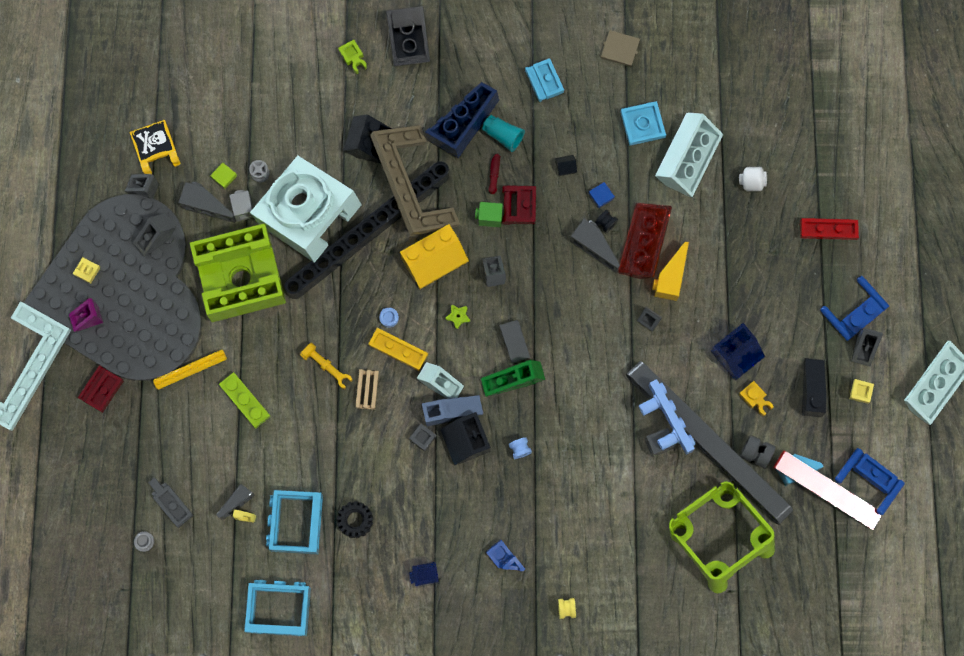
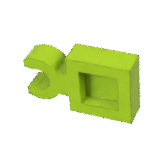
[338,40,367,74]

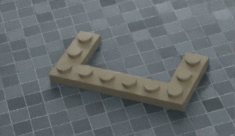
[370,125,460,236]

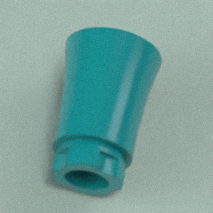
[482,115,525,152]

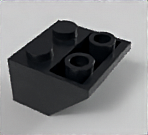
[344,114,392,164]
[440,412,491,466]

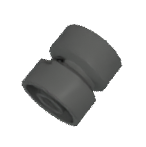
[740,434,776,469]

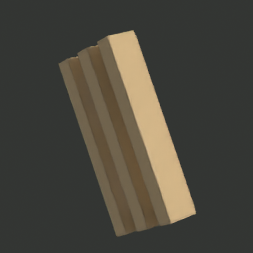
[356,369,379,410]

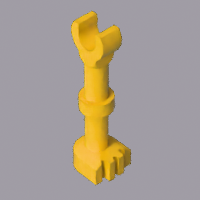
[300,342,353,389]

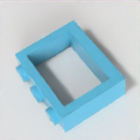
[266,490,323,554]
[244,580,311,636]

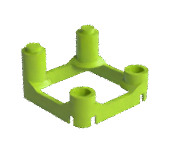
[669,482,775,593]

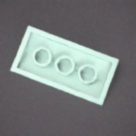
[904,341,964,425]

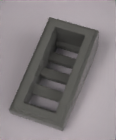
[217,484,255,520]

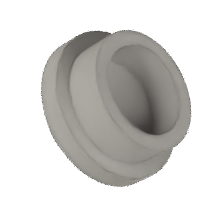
[134,532,154,552]

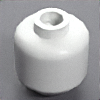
[739,167,767,191]

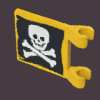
[130,120,181,174]

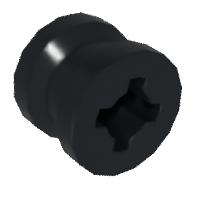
[595,210,619,233]

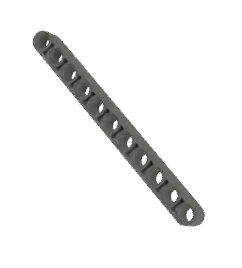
[626,361,793,525]

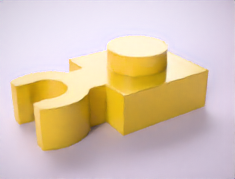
[738,381,774,417]

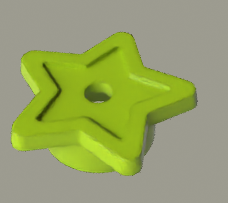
[446,305,470,329]

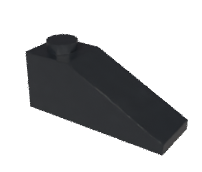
[802,358,827,417]

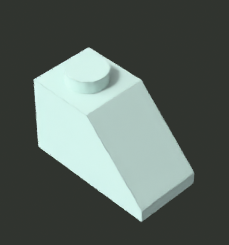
[417,362,464,399]

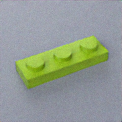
[219,372,271,429]

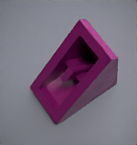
[69,298,103,332]

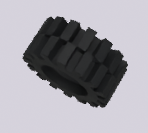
[337,501,373,539]

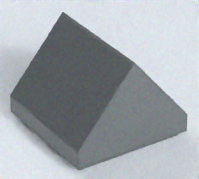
[637,306,662,332]

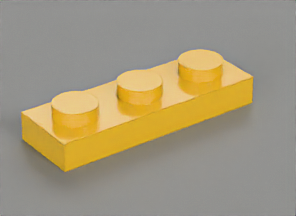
[368,328,428,371]

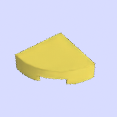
[233,510,256,523]

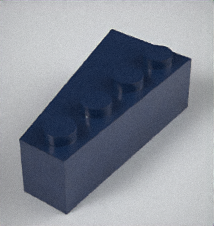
[425,82,499,158]

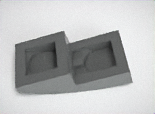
[499,320,530,363]

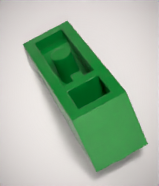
[481,360,545,397]

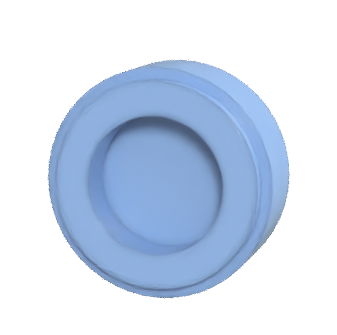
[379,308,399,328]

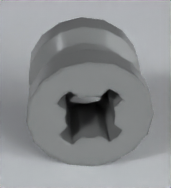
[249,160,270,183]

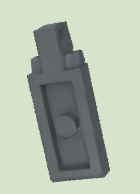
[148,477,194,528]

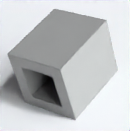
[230,190,253,222]

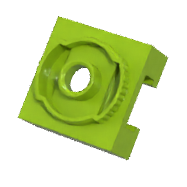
[190,223,286,322]

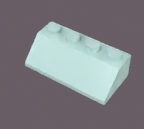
[655,113,723,197]

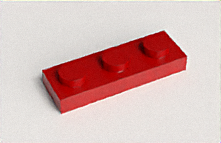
[800,218,859,240]

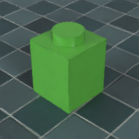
[475,202,503,227]

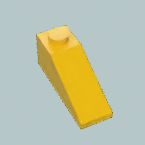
[652,242,689,301]

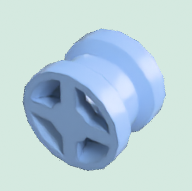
[509,437,532,459]

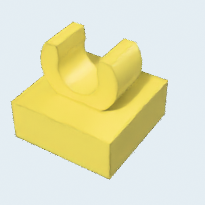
[73,257,100,284]
[849,379,874,404]

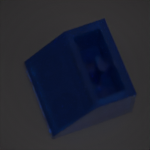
[711,323,765,381]

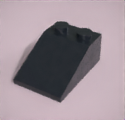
[386,6,430,66]

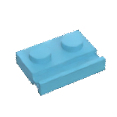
[525,58,564,102]

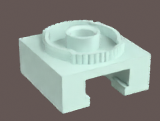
[250,155,362,263]

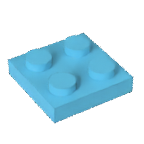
[620,101,666,146]

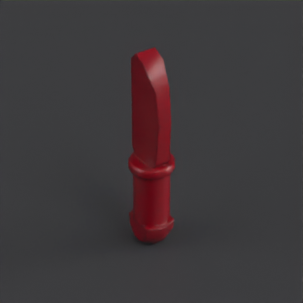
[488,153,501,195]

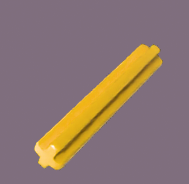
[153,350,227,390]

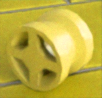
[558,598,576,619]

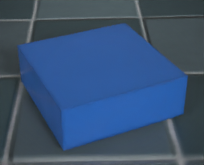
[588,182,615,208]

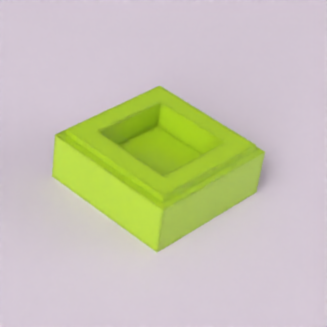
[210,162,237,189]

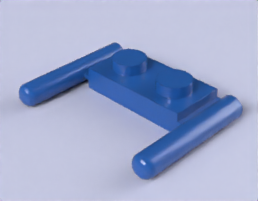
[820,276,889,341]
[835,448,905,515]

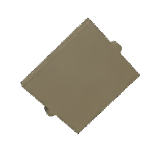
[601,30,640,67]

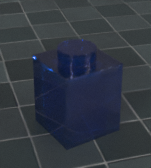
[409,562,439,588]

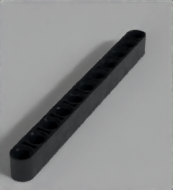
[284,161,449,299]

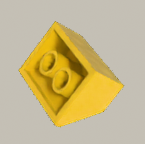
[400,224,469,289]

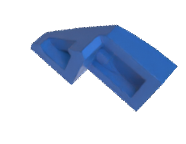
[485,540,525,571]

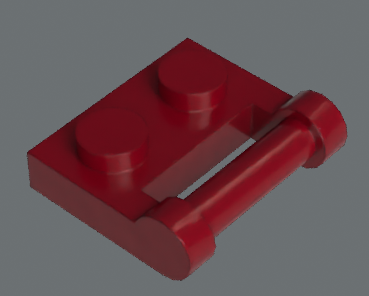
[502,186,536,225]

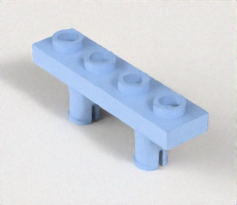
[639,379,695,455]

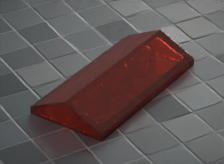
[618,203,672,279]

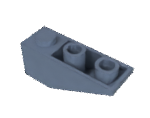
[422,395,483,427]

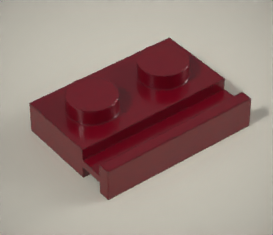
[78,365,124,413]

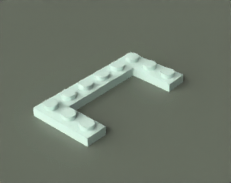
[0,301,71,431]

